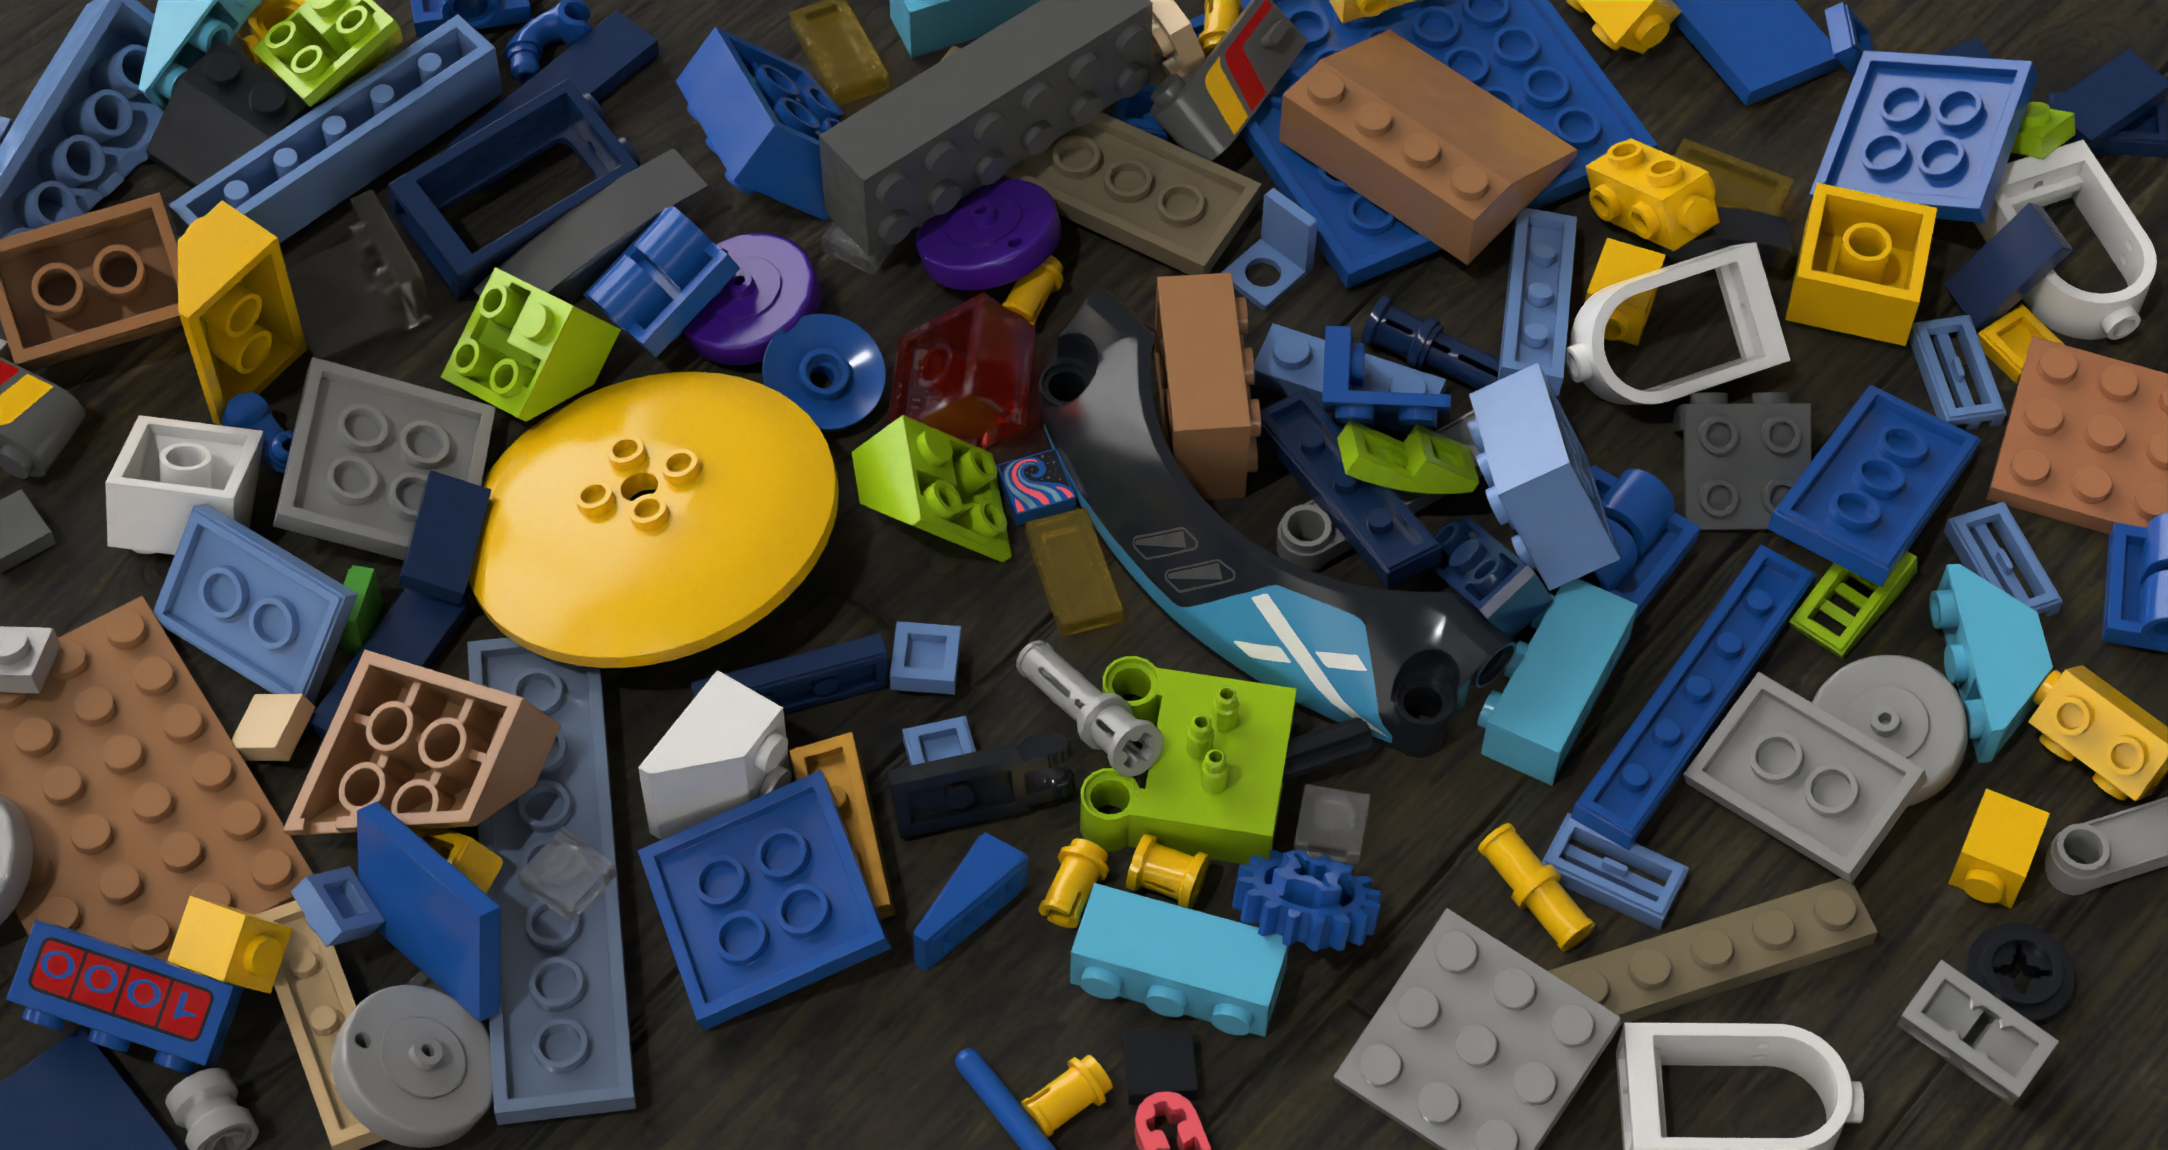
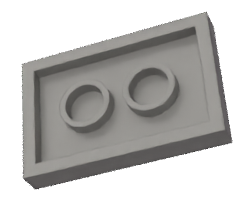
[1683,672,1927,884]

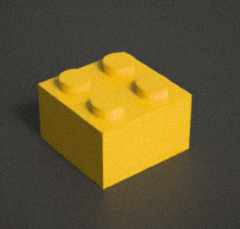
[1785,183,1937,346]

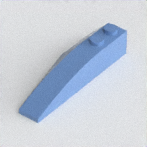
[0,0,163,239]

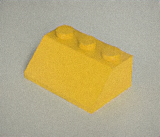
[178,200,307,426]

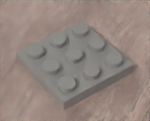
[273,357,496,560]
[1333,908,1622,1150]

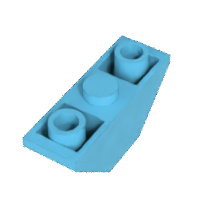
[1929,564,2053,763]

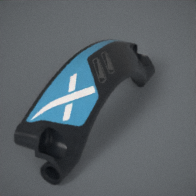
[1039,289,1517,758]

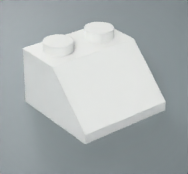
[105,415,264,555]
[638,670,792,839]

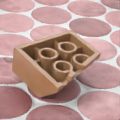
[283,650,561,835]

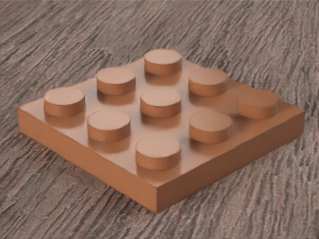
[1986,336,2168,535]

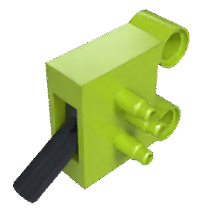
[1080,656,1374,865]

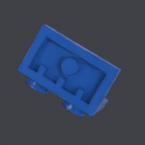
[1322,326,1451,428]

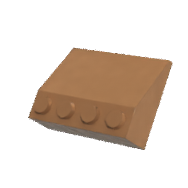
[1279,30,1578,265]

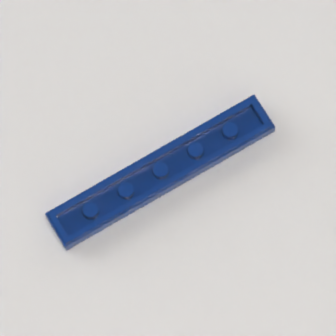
[1571,545,1817,850]

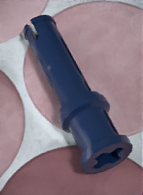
[1361,295,1500,390]

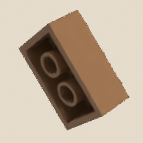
[0,192,183,371]
[1154,273,1261,500]

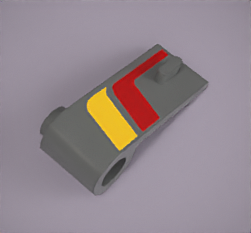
[1150,0,1308,161]
[0,357,86,479]

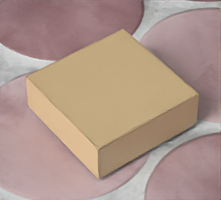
[232,694,315,761]

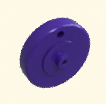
[916,179,1062,290]
[682,233,822,365]

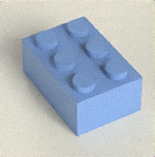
[1467,362,1620,591]

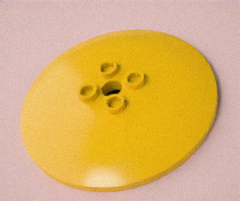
[468,372,839,668]

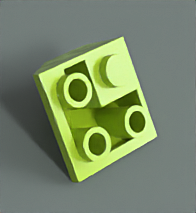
[251,0,403,107]
[441,267,621,422]
[852,415,1012,563]

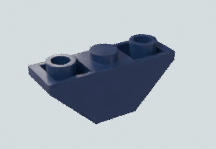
[1428,515,1553,639]

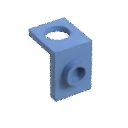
[1222,188,1318,311]

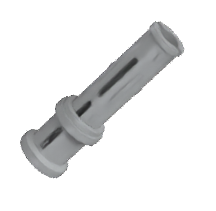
[1016,640,1163,777]

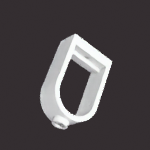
[1974,140,2157,340]
[1565,242,1790,405]
[1616,1023,1864,1150]

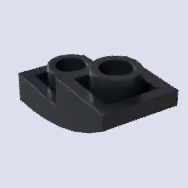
[1660,207,1793,271]

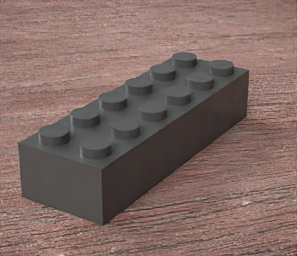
[819,0,1153,257]

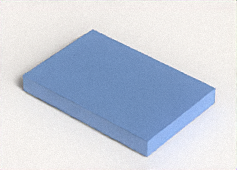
[153,504,358,705]

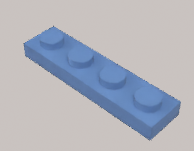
[1497,208,1577,396]

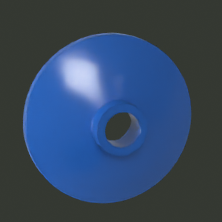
[762,313,886,432]

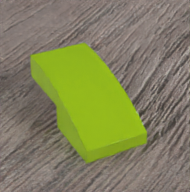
[1337,419,1479,494]

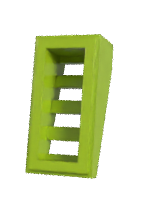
[1789,551,1917,660]

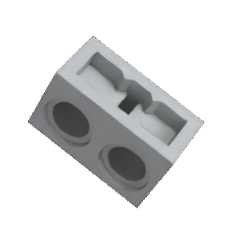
[1897,959,2059,1106]

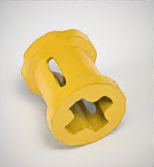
[1126,833,1210,909]

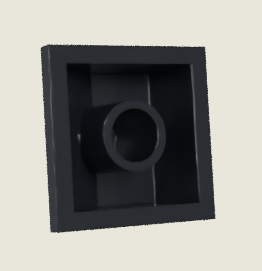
[146,40,313,188]

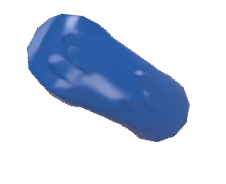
[503,0,592,83]
[222,392,294,473]

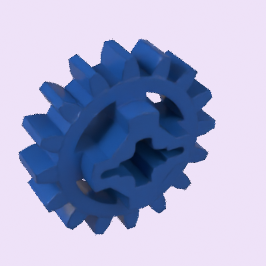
[1232,850,1381,951]

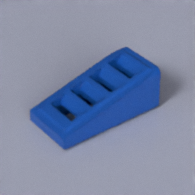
[913,832,1029,972]

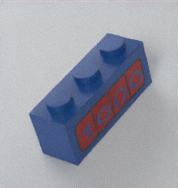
[6,920,244,1074]

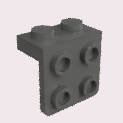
[1673,392,1811,530]

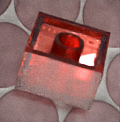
[887,292,1036,449]

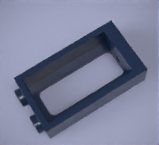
[388,78,640,302]

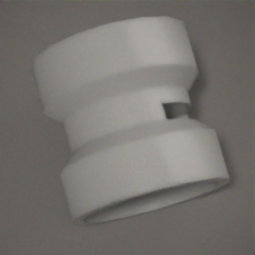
[165,1068,259,1150]

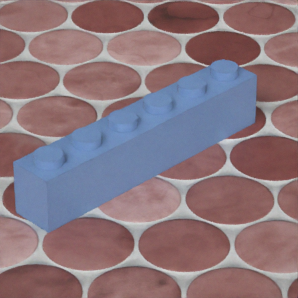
[168,14,503,244]

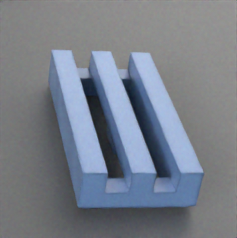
[1908,315,2006,430]
[1944,502,2063,617]
[1542,813,1689,930]

